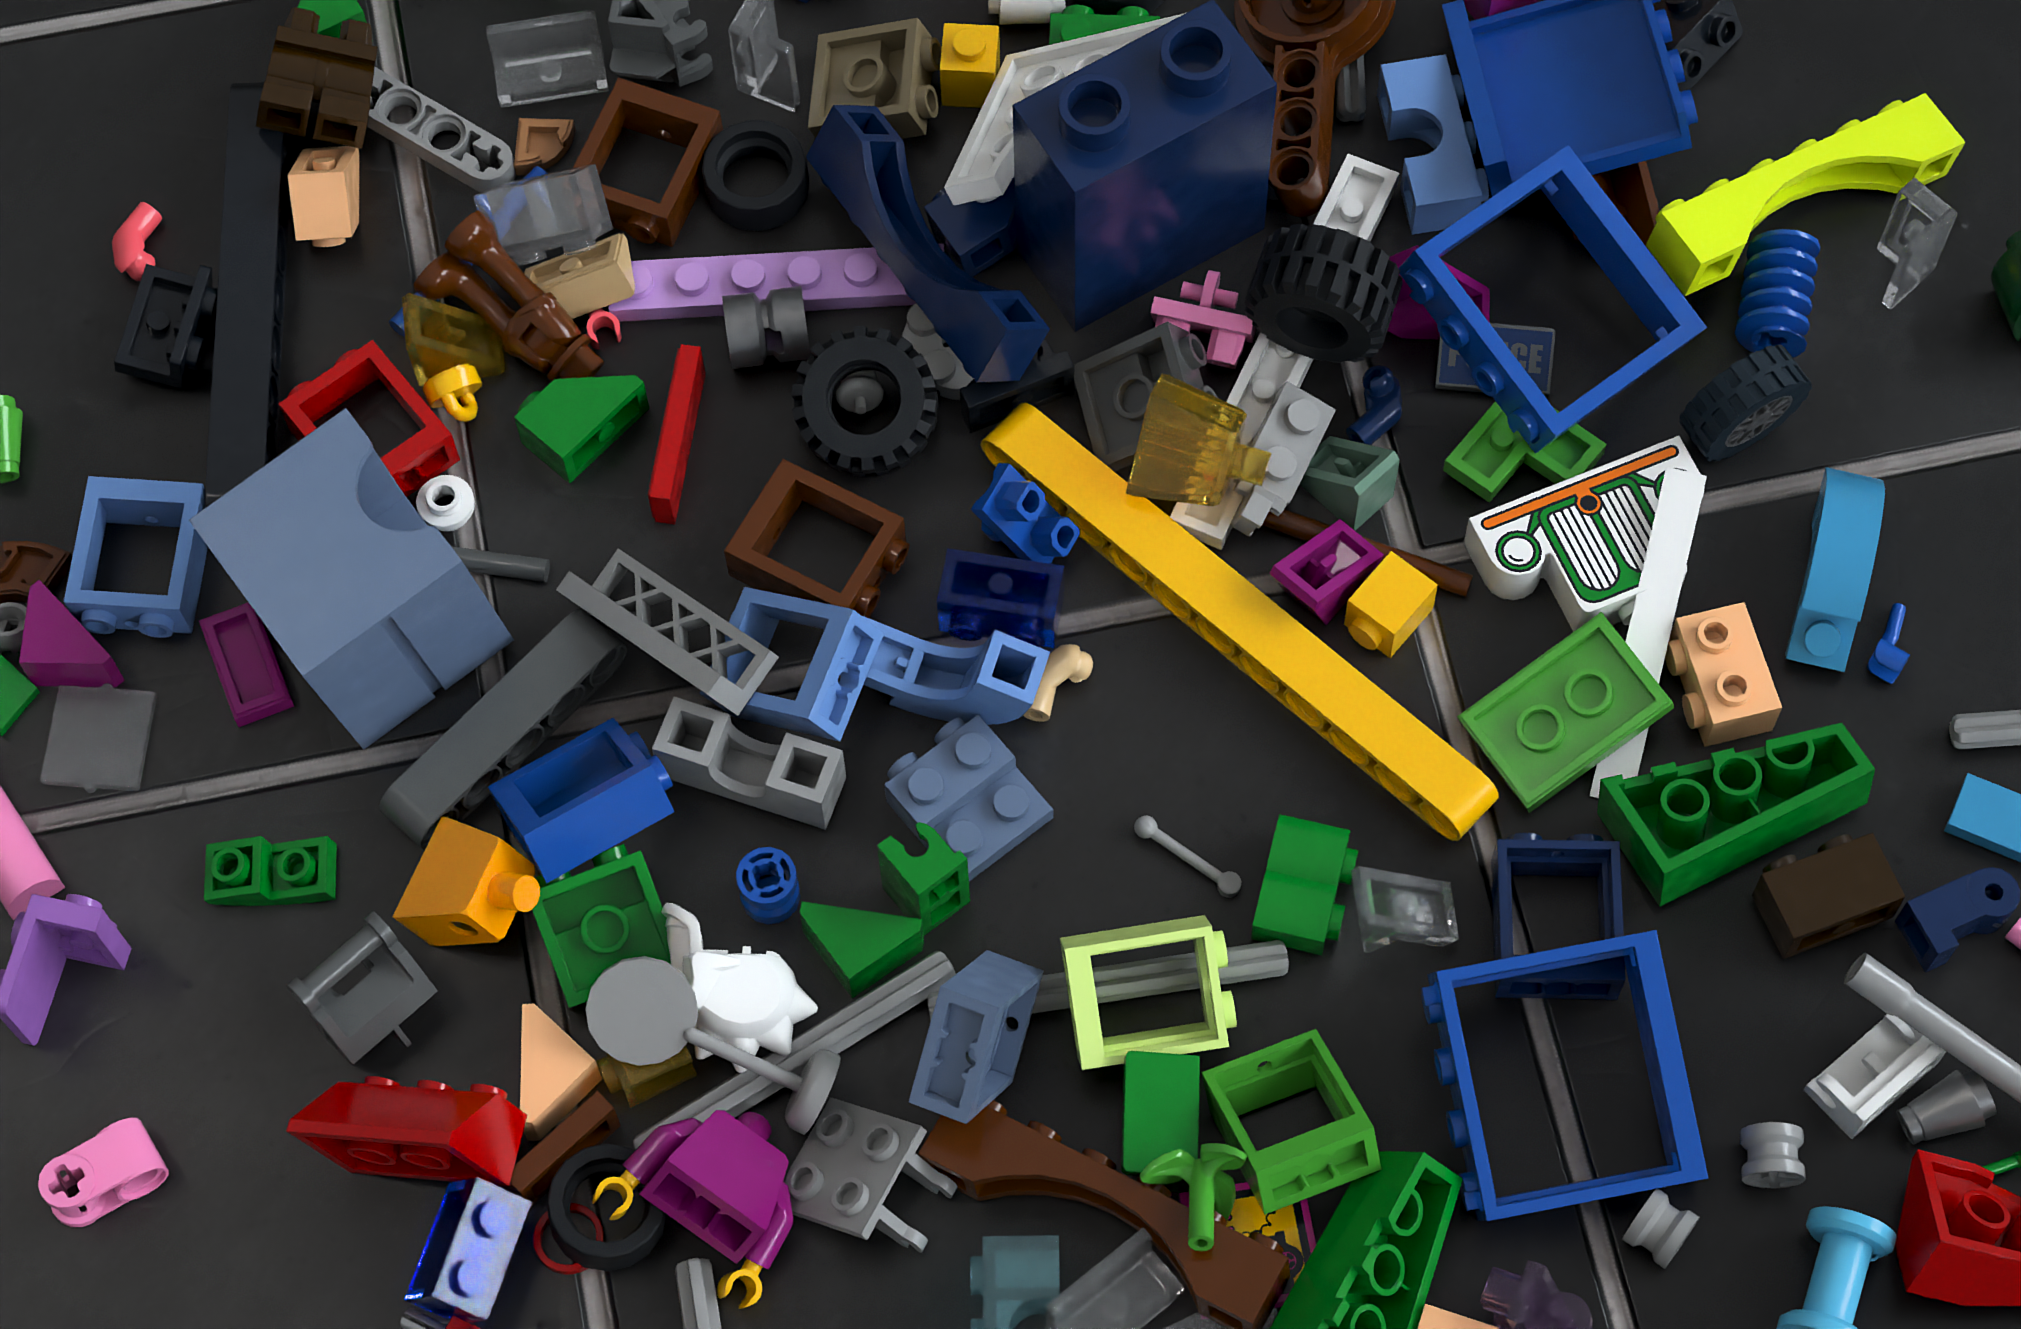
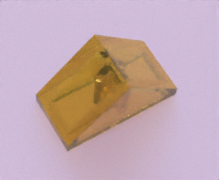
[402,293,505,386]

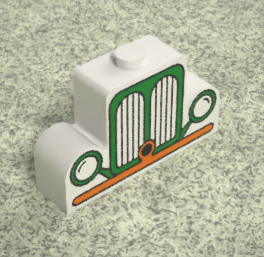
[1463,436,1705,632]

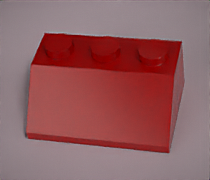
[286,1076,527,1186]

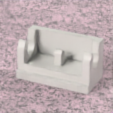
[1804,1014,1946,1139]

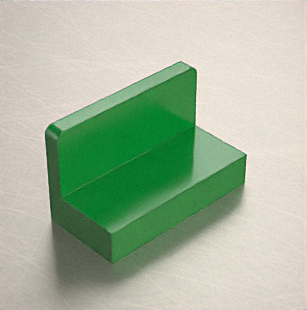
[1121,1051,1200,1193]

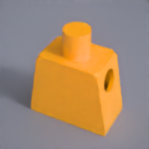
[392,817,540,946]

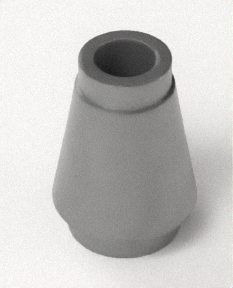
[1896,1070,1997,1145]

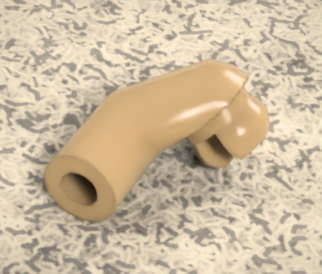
[1023,644,1093,722]

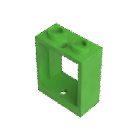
[1201,1029,1381,1214]

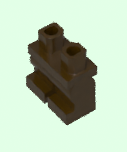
[255,7,378,149]

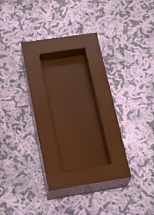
[509,1091,621,1209]

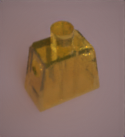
[1126,373,1272,507]

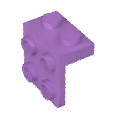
[0,894,132,1046]

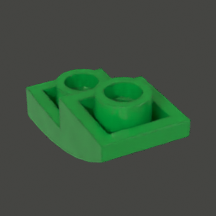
[204,836,337,906]

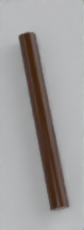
[1262,509,1473,597]

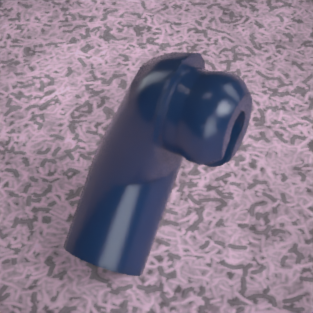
[1346,365,1403,445]

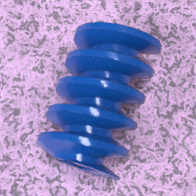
[1735,229,1821,358]

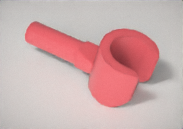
[586,308,622,350]

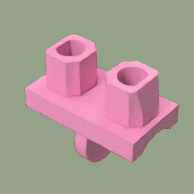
[1150,270,1256,369]

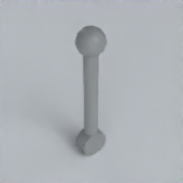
[1134,815,1242,898]

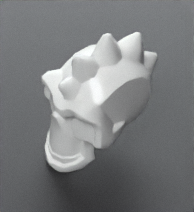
[661,903,818,1073]

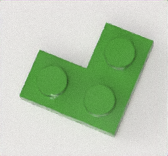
[1443,401,1607,503]

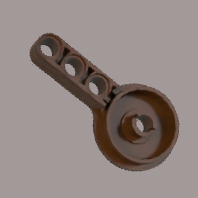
[1234,0,1396,217]

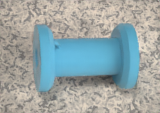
[1776,1206,1897,1329]

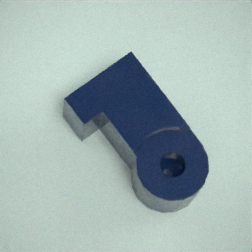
[1895,867,2020,973]

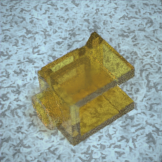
[596,1045,697,1108]

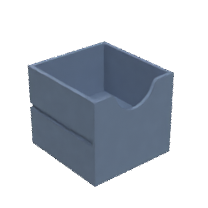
[189,408,514,750]

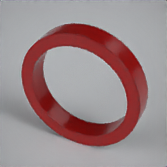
[533,1203,605,1275]

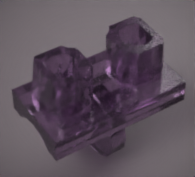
[1480,1260,1593,1329]

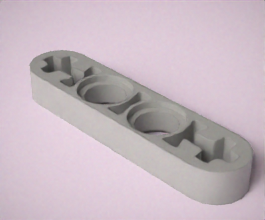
[367,67,516,194]

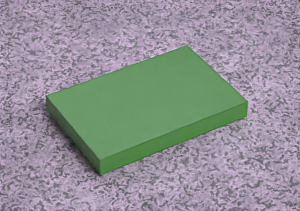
[1457,612,1674,813]

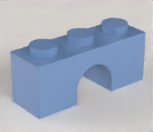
[1377,54,1489,235]

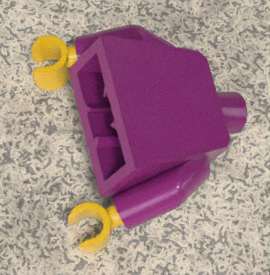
[592,1110,793,1309]

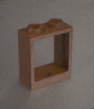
[564,77,723,247]
[724,459,910,618]

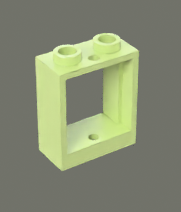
[1060,915,1237,1070]

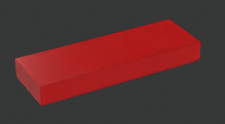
[648,344,706,525]

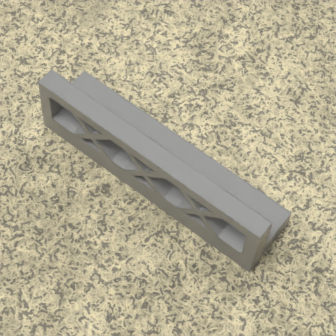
[556,548,779,716]

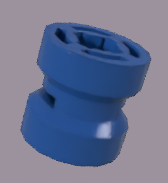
[736,847,800,924]

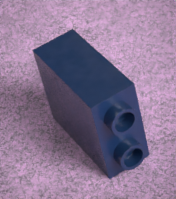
[1012,0,1277,332]

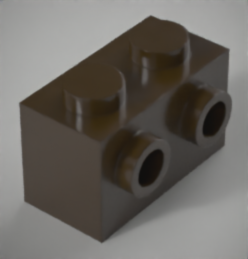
[1752,832,1905,959]

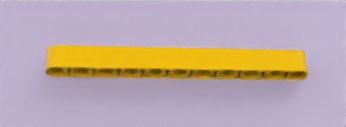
[981,402,1499,841]

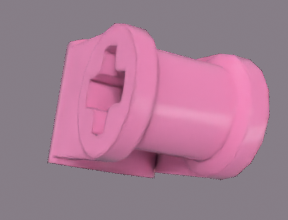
[38,1118,169,1228]

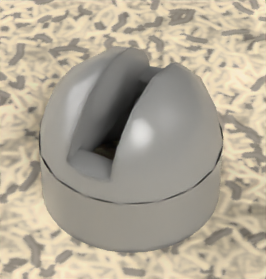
[0,602,27,653]

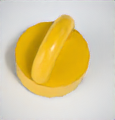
[422,364,482,422]

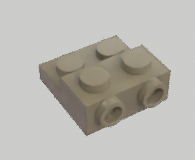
[808,18,942,139]

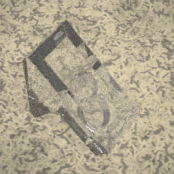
[1351,866,1459,954]

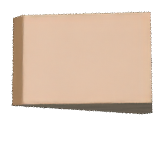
[520,1004,602,1141]

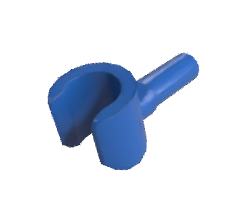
[1867,603,1910,684]

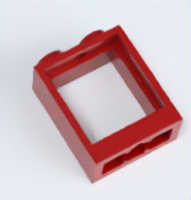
[278,340,460,497]

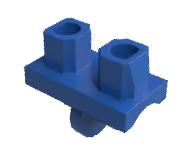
[971,463,1080,573]

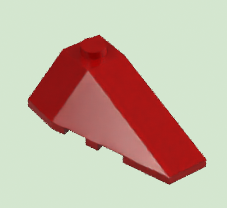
[1895,1149,2021,1306]

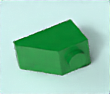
[514,375,650,484]

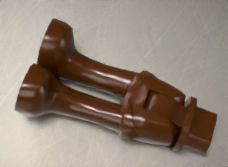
[413,210,605,382]

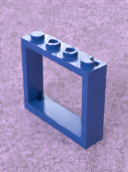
[1399,145,1707,454]
[1421,930,1709,1221]

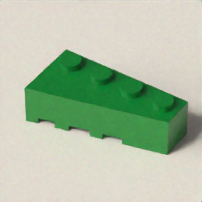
[1597,723,1875,907]
[1270,1151,1463,1329]

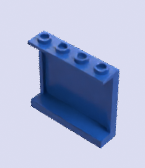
[1442,0,1698,197]

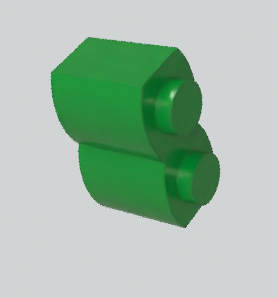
[1251,814,1359,955]

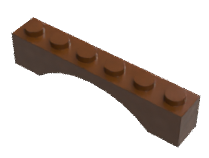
[918,1100,1290,1329]

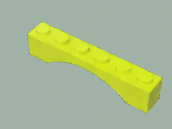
[1646,93,1965,296]

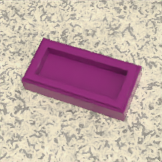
[199,602,294,727]

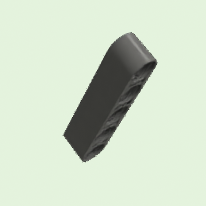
[379,609,627,850]

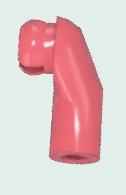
[112,202,163,281]

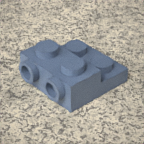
[884,715,1053,881]

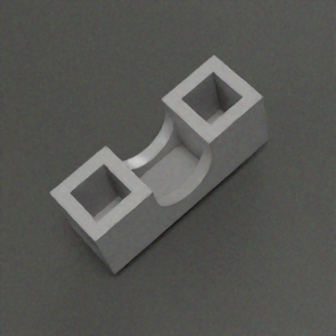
[652,696,847,830]

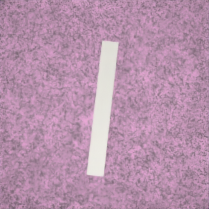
[1590,467,1707,798]

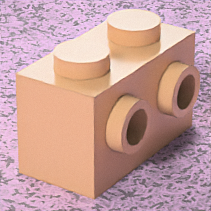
[1665,602,1782,747]

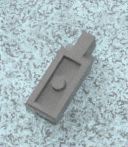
[1230,381,1336,537]

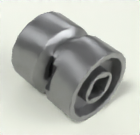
[722,286,811,369]

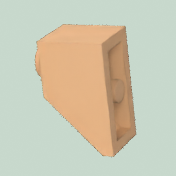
[287,146,359,247]

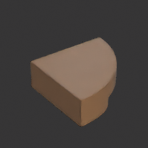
[514,118,576,175]

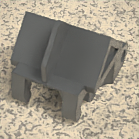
[608,0,713,87]
[286,911,438,1065]

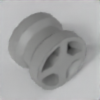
[1740,1122,1806,1188]
[1622,1188,1700,1269]

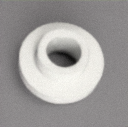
[416,475,475,531]

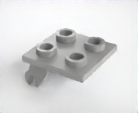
[783,1097,958,1253]

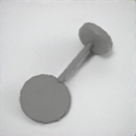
[585,956,841,1135]

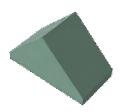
[1300,436,1400,531]

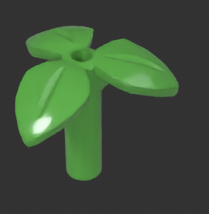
[1140,1143,1247,1251]

